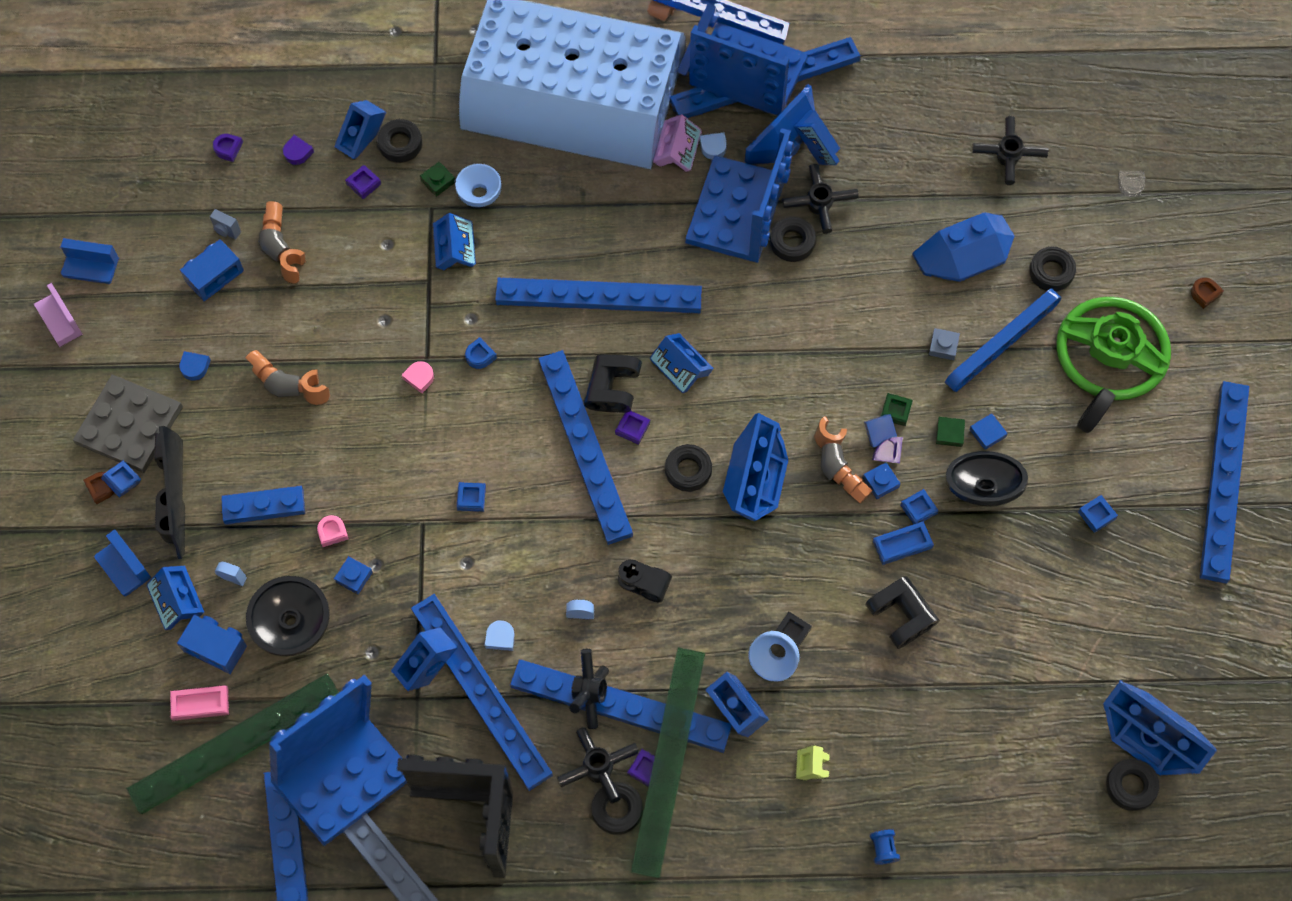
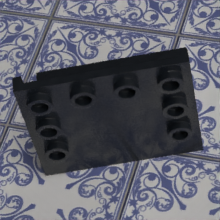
[397,755,513,878]

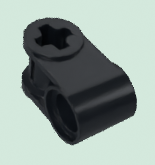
[618,559,672,603]

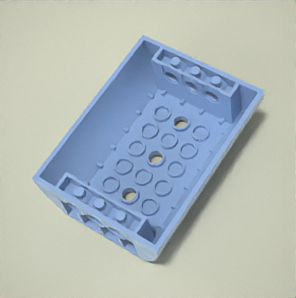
[459,0,686,169]

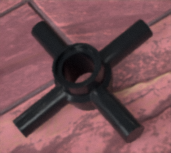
[972,116,1048,185]
[782,164,859,234]
[569,648,609,730]
[557,727,639,804]

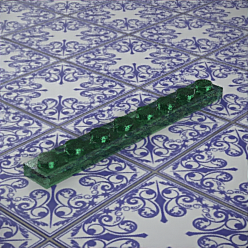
[631,647,705,879]
[127,673,339,815]

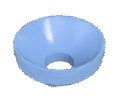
[455,164,501,207]
[749,631,799,682]

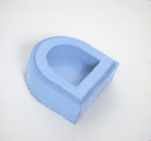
[700,133,726,160]
[214,562,247,586]
[566,600,594,619]
[485,620,515,651]

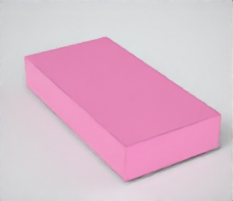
[170,685,229,721]

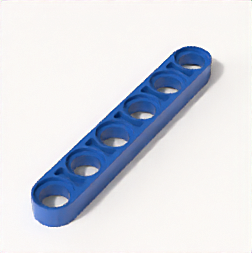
[945,289,1062,392]

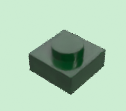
[420,162,456,197]

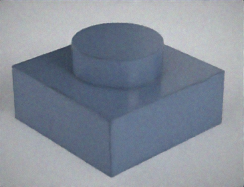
[210,209,241,239]
[929,328,960,360]

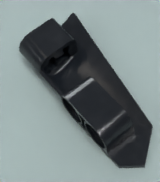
[154,426,185,559]

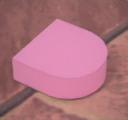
[402,362,434,393]
[317,515,349,547]

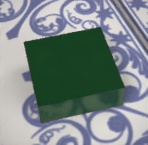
[881,393,913,426]
[936,417,965,447]

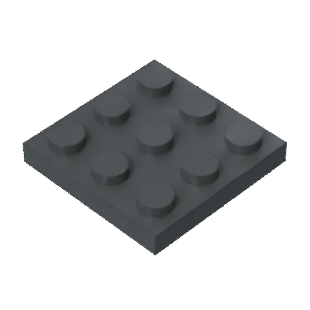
[73,374,183,473]

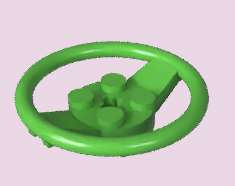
[1056,297,1171,400]

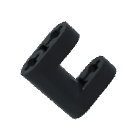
[584,354,642,413]
[865,576,940,649]

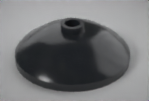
[946,451,1028,507]
[246,576,330,656]

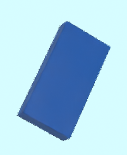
[873,521,934,565]

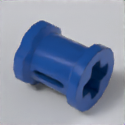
[870,830,900,865]

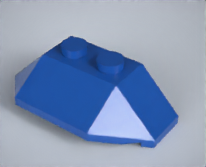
[745,84,815,165]
[912,212,1014,282]
[723,413,788,521]
[1103,681,1217,775]

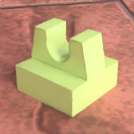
[796,746,830,780]

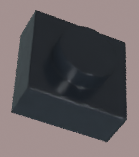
[775,612,812,648]

